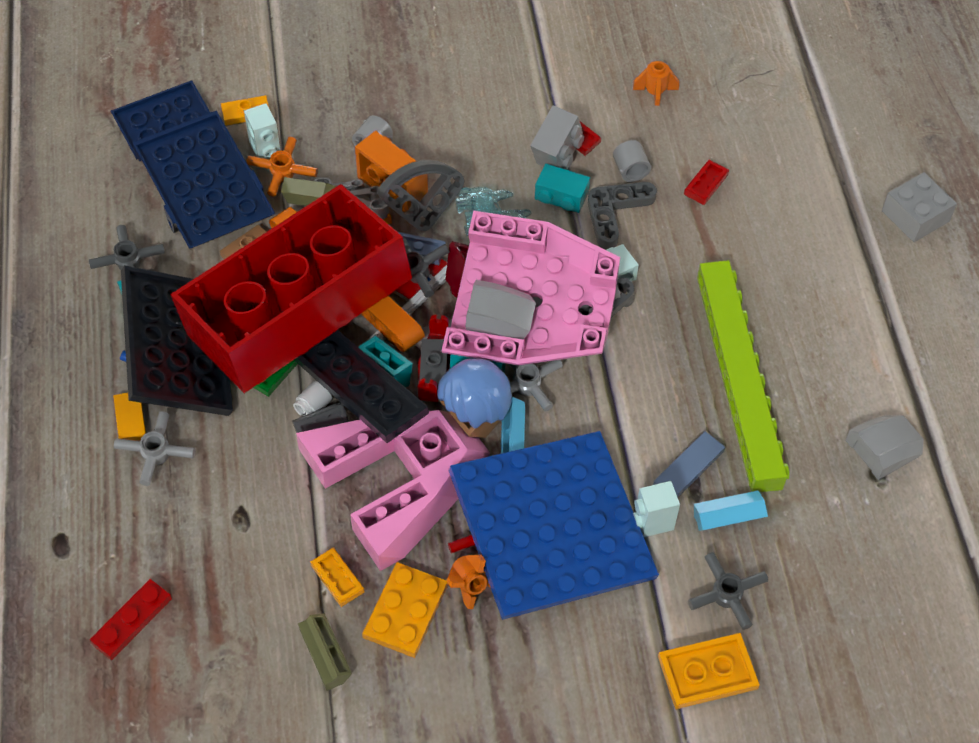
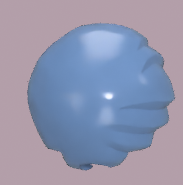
[437,358,512,429]

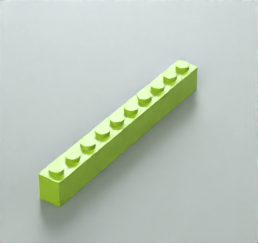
[697,260,789,493]

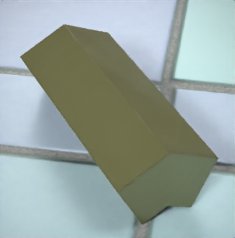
[281,177,336,206]
[298,613,352,691]

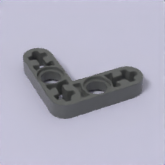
[588,182,657,249]

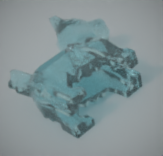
[455,186,532,236]

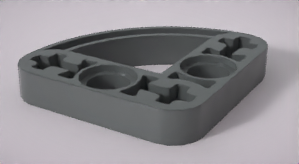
[378,160,465,231]

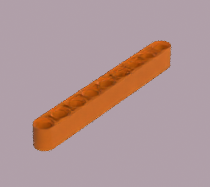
[269,207,425,352]

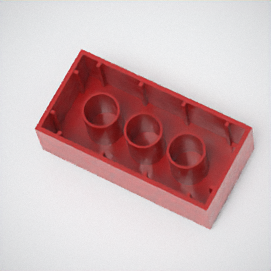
[170,184,412,394]

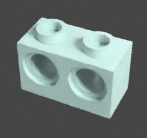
[244,104,280,159]

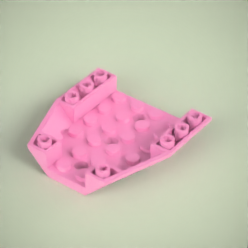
[441,211,620,365]

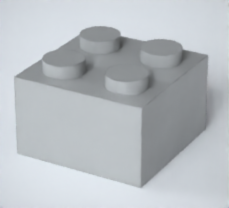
[530,105,584,169]
[882,172,957,242]

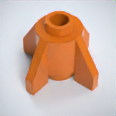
[633,61,679,106]
[447,555,490,609]

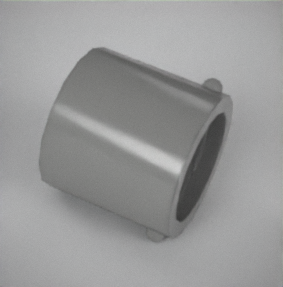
[352,115,393,146]
[613,140,652,182]

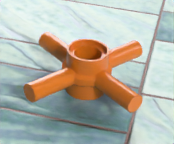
[246,137,318,197]

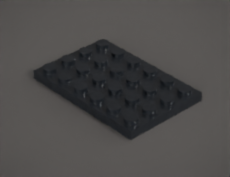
[121,265,233,416]

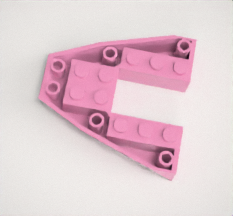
[296,410,490,571]

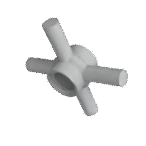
[510,360,563,411]
[114,412,195,486]

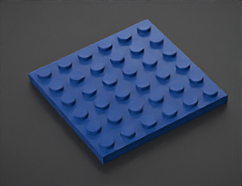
[448,431,659,620]

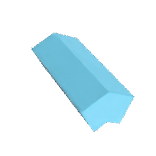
[501,397,525,454]
[694,490,768,531]

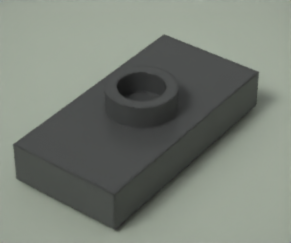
[420,339,447,384]
[292,402,349,433]

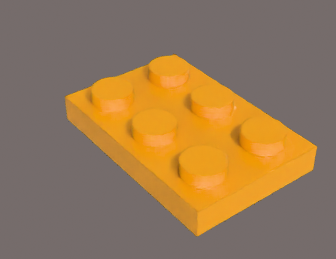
[362,562,448,658]
[658,633,760,710]

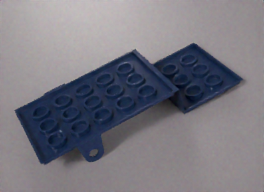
[111,80,275,249]

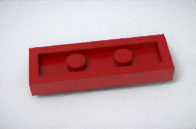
[89,579,172,661]

